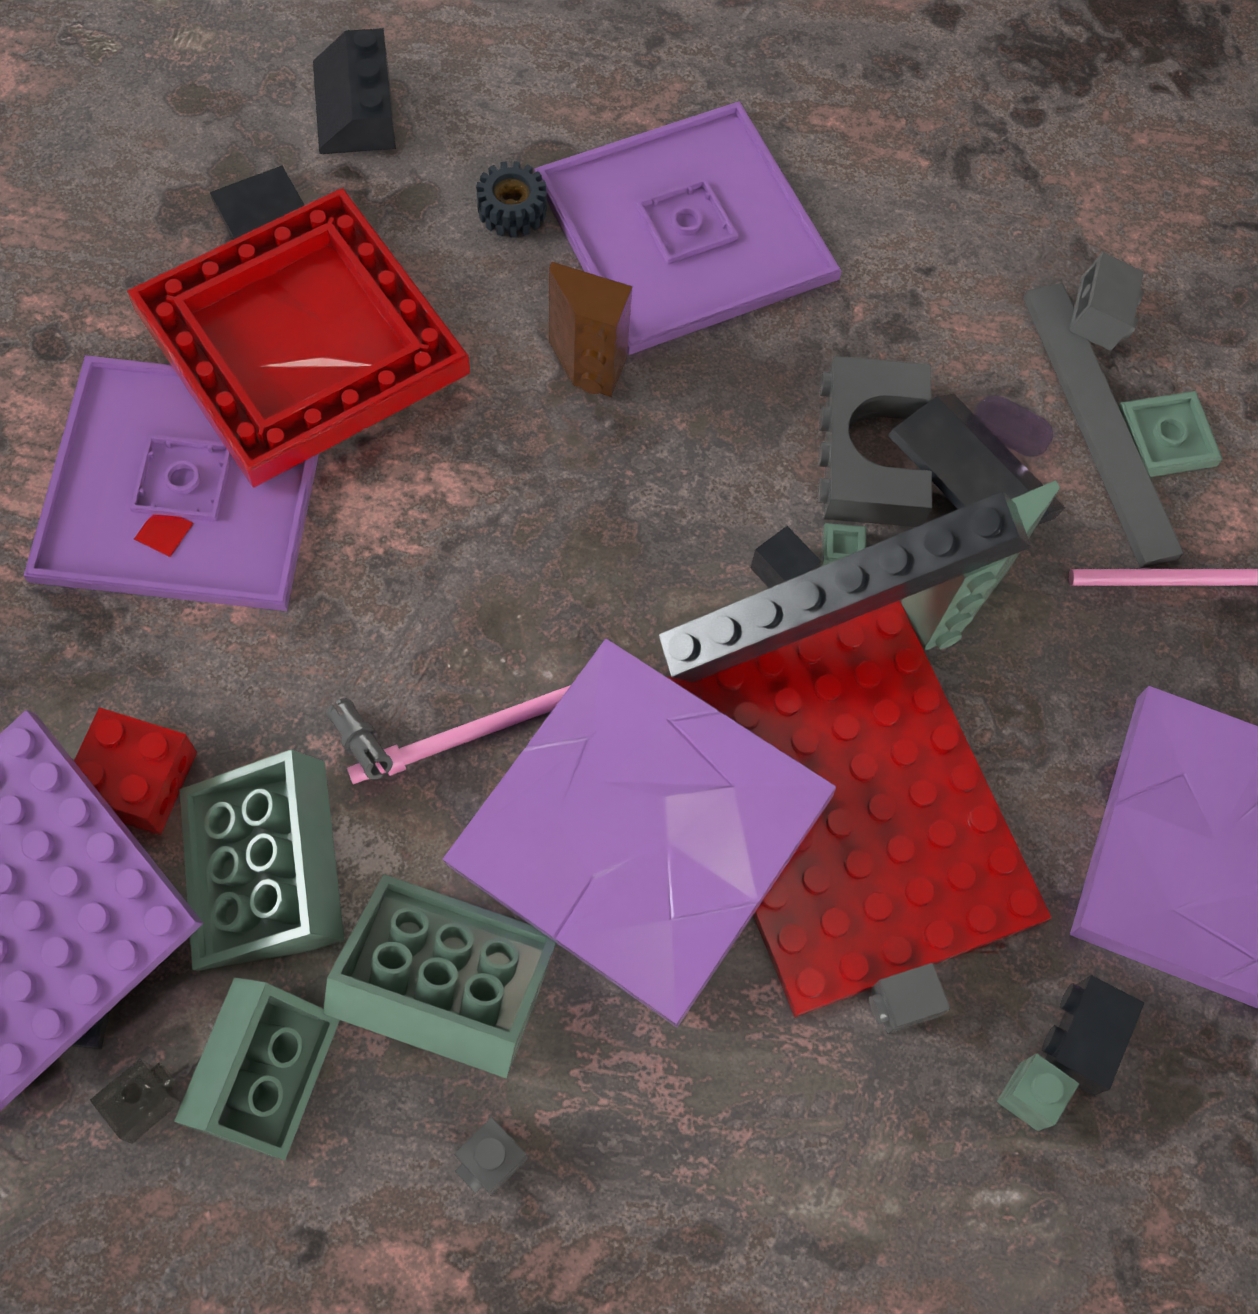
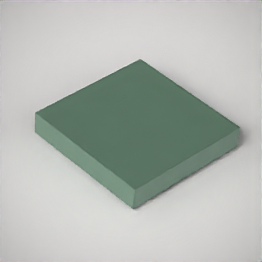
[1118,391,1223,477]

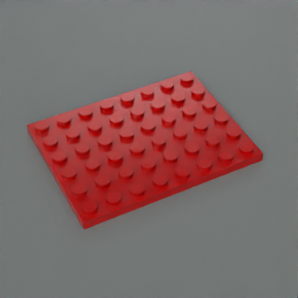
[667,600,1052,1018]

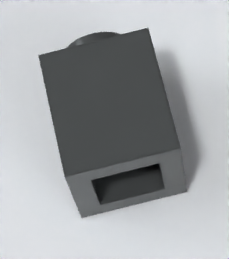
[869,963,951,1034]

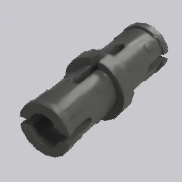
[327,698,393,779]

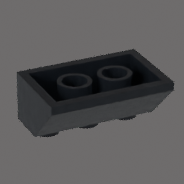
[313,28,396,154]

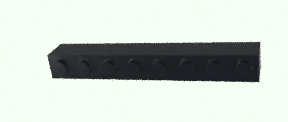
[659,491,1031,682]

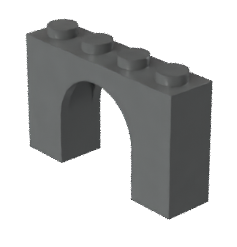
[817,356,932,527]

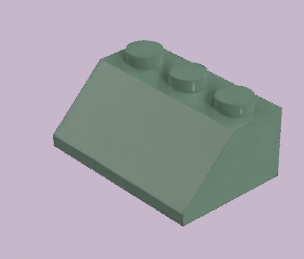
[174,977,340,1161]

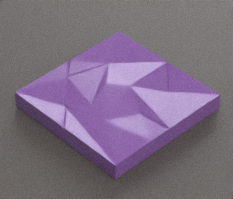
[443,639,836,1028]
[1070,686,1258,1009]

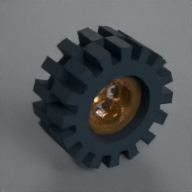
[476,161,547,237]

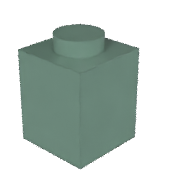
[997,1054,1079,1131]

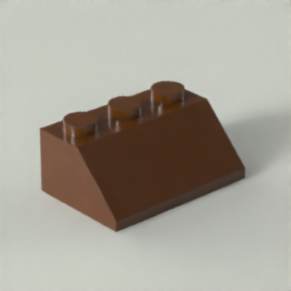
[549,262,633,397]

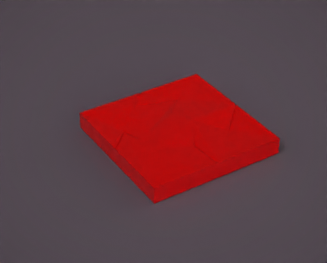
[127,187,470,488]

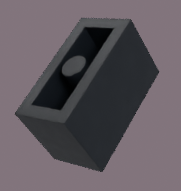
[1042,975,1145,1096]

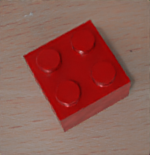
[74,707,197,835]

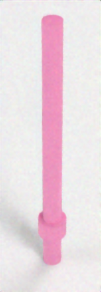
[1069,569,1258,586]
[347,685,571,785]

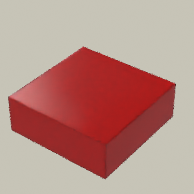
[134,514,194,557]

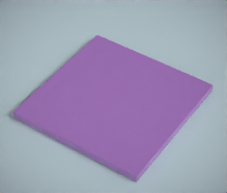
[535,101,842,355]
[24,355,319,611]

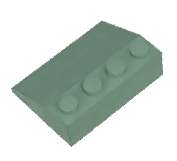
[901,480,1060,651]
[179,749,345,971]
[323,874,556,1079]

